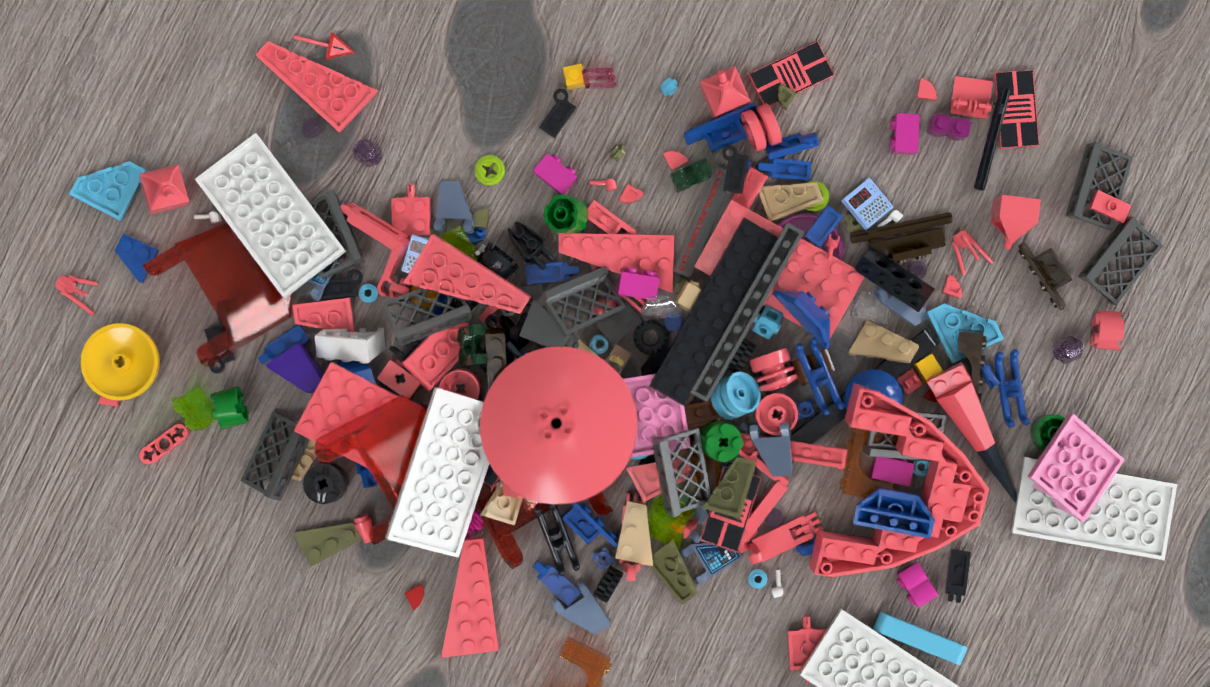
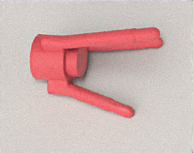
[951,229,993,275]
[55,275,98,316]

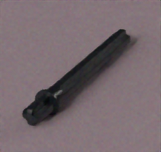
[974,87,1011,191]

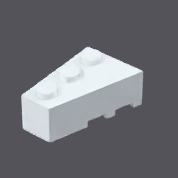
[315,328,386,364]

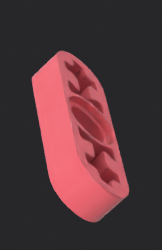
[139,424,190,464]

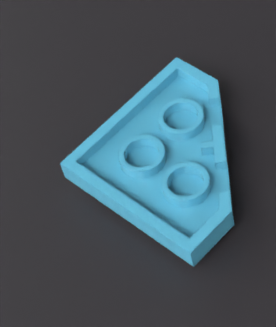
[69,161,148,221]
[926,303,1004,364]

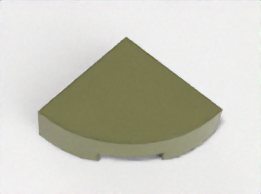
[777,83,797,110]
[472,209,489,228]
[673,276,688,295]

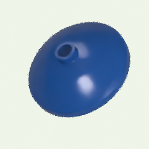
[844,369,903,409]

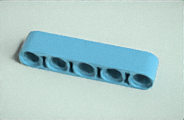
[873,612,968,665]

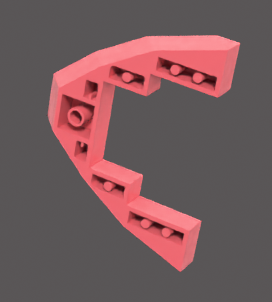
[809,383,989,577]

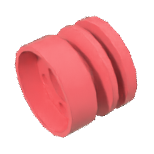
[749,347,798,391]
[439,367,482,400]

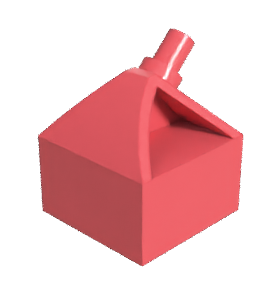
[699,66,750,119]
[139,165,189,215]
[990,195,1041,249]

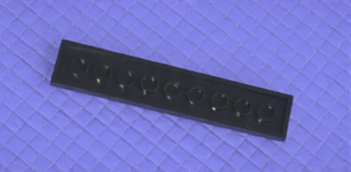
[649,217,777,405]

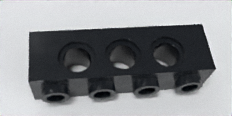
[855,247,935,312]

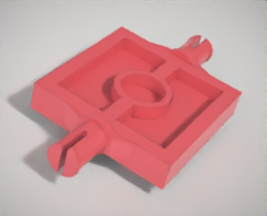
[391,184,431,240]
[787,616,827,683]

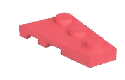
[292,297,356,332]
[626,457,695,502]

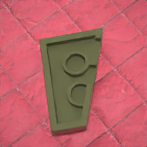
[702,457,756,519]
[650,539,698,604]

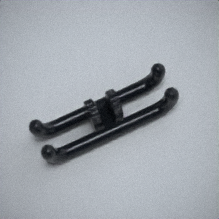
[534,504,580,576]

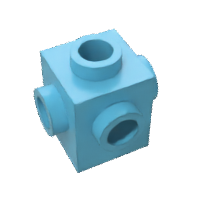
[752,305,784,340]

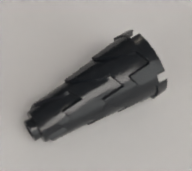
[454,242,519,311]

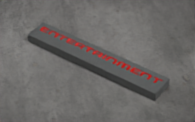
[673,166,726,279]

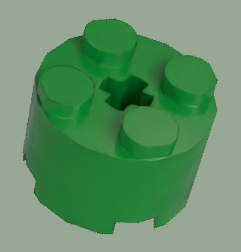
[543,194,588,234]
[210,386,249,430]
[1030,414,1065,451]
[700,421,743,462]

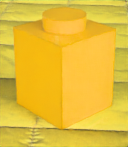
[563,64,586,90]
[913,354,943,384]

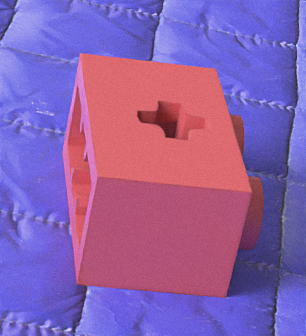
[377,359,422,401]

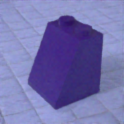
[265,343,324,393]

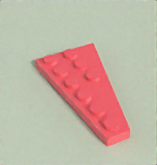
[256,41,379,133]
[559,233,674,293]
[403,234,532,314]
[441,537,499,658]

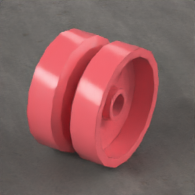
[741,103,782,152]
[753,393,798,436]

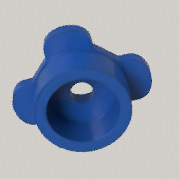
[795,399,815,420]
[592,547,615,570]

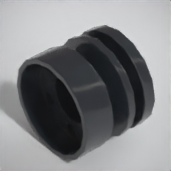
[303,462,349,504]

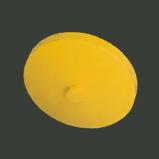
[81,323,160,400]

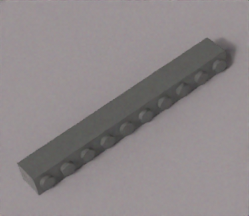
[690,222,804,402]

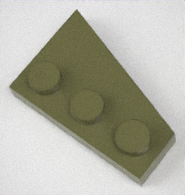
[293,522,362,567]

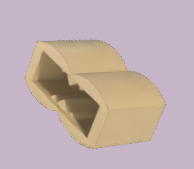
[674,280,702,312]

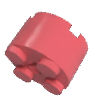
[1090,310,1124,351]

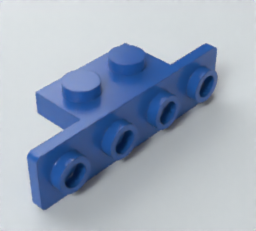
[684,103,757,153]
[561,502,618,548]

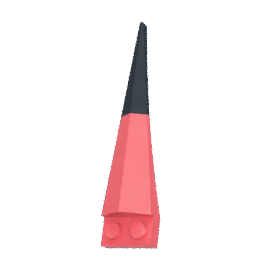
[927,362,1017,503]

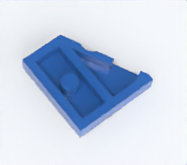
[115,234,159,283]

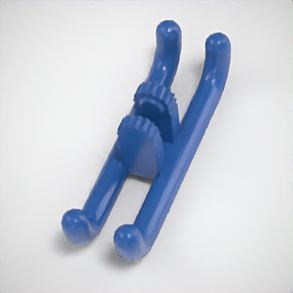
[795,337,845,416]
[995,349,1030,428]

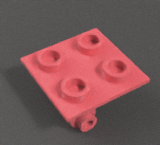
[950,76,993,119]

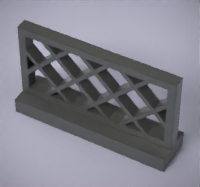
[1065,142,1133,230]
[309,190,366,279]
[1078,217,1163,305]
[538,266,626,337]
[382,288,472,347]
[240,411,309,501]
[862,411,947,461]
[651,427,711,517]

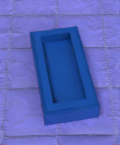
[805,205,843,248]

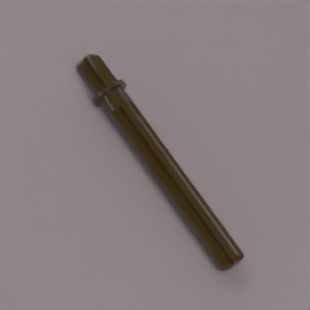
[850,212,953,244]

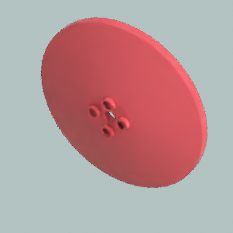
[480,347,638,504]

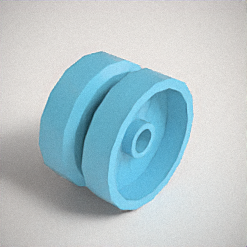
[711,372,761,420]

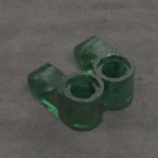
[669,158,712,193]
[457,325,487,366]

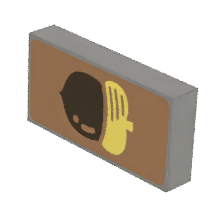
[605,344,632,375]

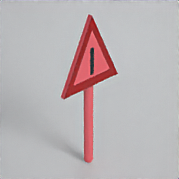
[293,32,356,60]

